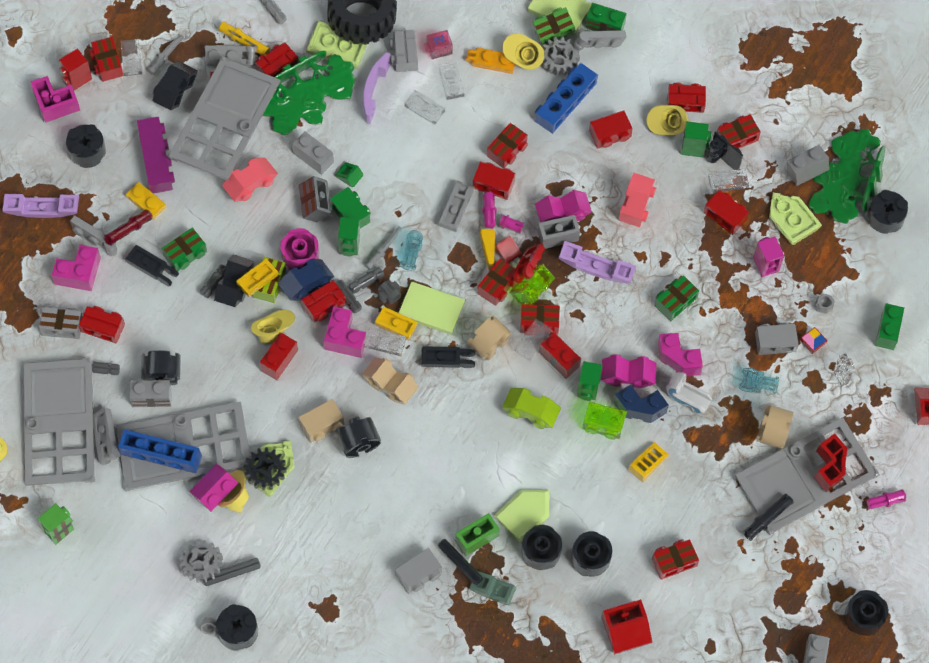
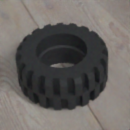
[327,0,397,45]

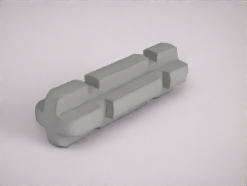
[260,0,287,24]

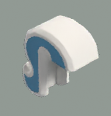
[666,372,712,414]

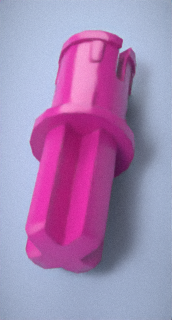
[482,192,497,229]
[866,489,907,509]

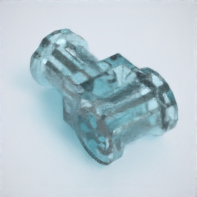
[399,230,423,271]
[739,368,779,394]

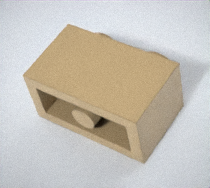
[298,399,345,443]

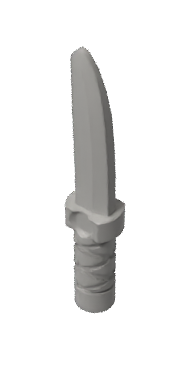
[148,35,184,75]
[365,226,401,270]

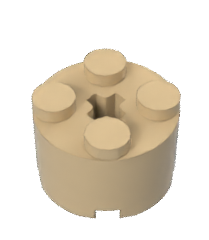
[467,315,511,361]
[757,405,794,449]

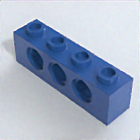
[535,63,598,134]
[118,429,202,473]

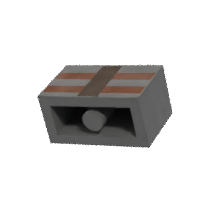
[299,176,332,222]

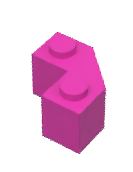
[535,190,592,223]
[658,333,703,376]
[601,354,656,388]

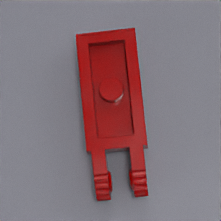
[513,243,545,283]

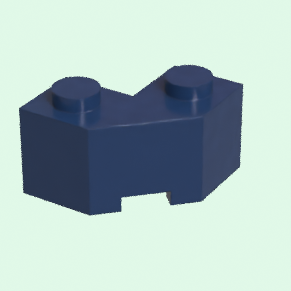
[278,258,335,301]
[613,384,669,423]

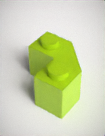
[502,388,561,429]

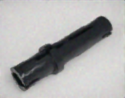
[742,493,794,541]

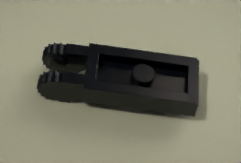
[125,245,179,286]
[421,346,475,368]

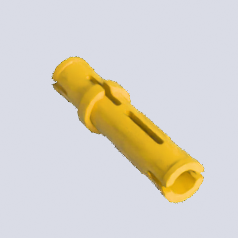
[218,21,270,55]

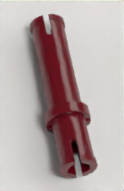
[104,209,153,246]

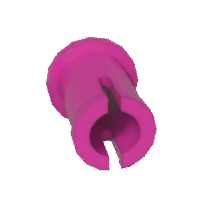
[499,215,524,234]

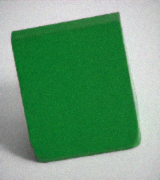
[335,162,363,187]

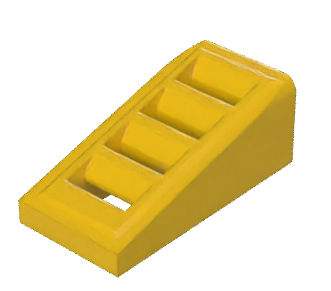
[480,229,495,271]
[628,442,669,482]

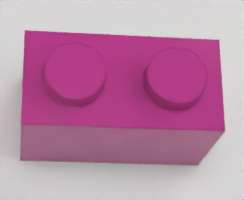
[753,236,784,277]
[189,463,238,512]

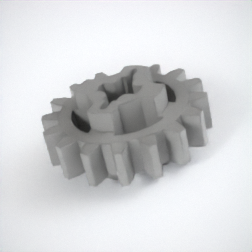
[543,37,580,75]
[180,541,223,583]

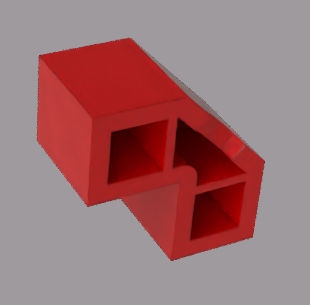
[813,433,847,492]

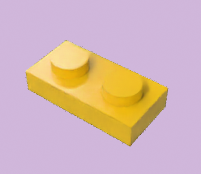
[126,182,166,220]
[236,259,279,297]
[375,306,418,340]

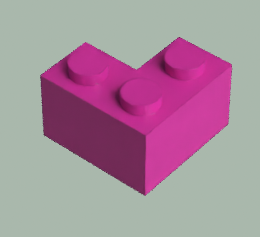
[30,76,80,123]
[52,245,101,291]
[324,306,366,358]

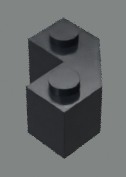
[152,61,198,110]
[214,254,254,307]

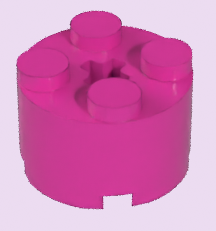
[280,228,319,270]

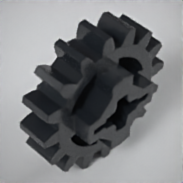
[244,447,287,491]

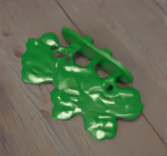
[263,51,356,135]
[809,129,885,224]

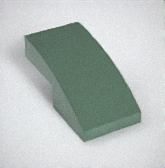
[469,571,516,606]

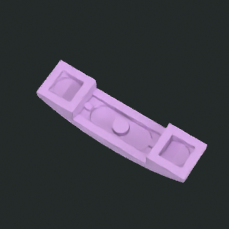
[363,52,391,125]
[2,194,79,218]
[558,241,636,284]

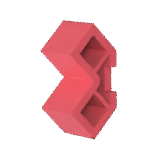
[222,157,278,202]
[619,172,657,228]

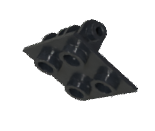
[707,131,743,173]

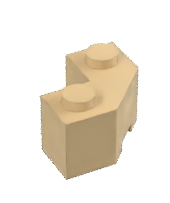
[361,357,419,404]

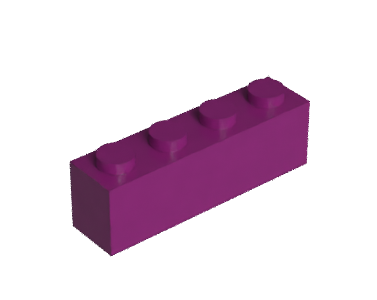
[137,116,175,194]

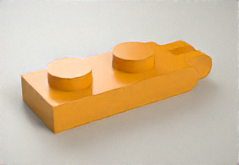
[466,48,515,74]

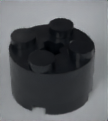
[66,124,106,168]
[867,190,908,234]
[141,350,181,385]
[335,417,381,458]
[521,525,562,570]
[571,531,612,577]
[844,590,889,636]
[216,604,258,651]

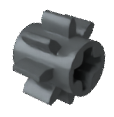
[378,280,401,304]

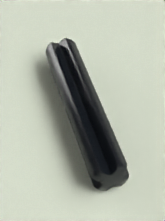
[438,539,483,585]

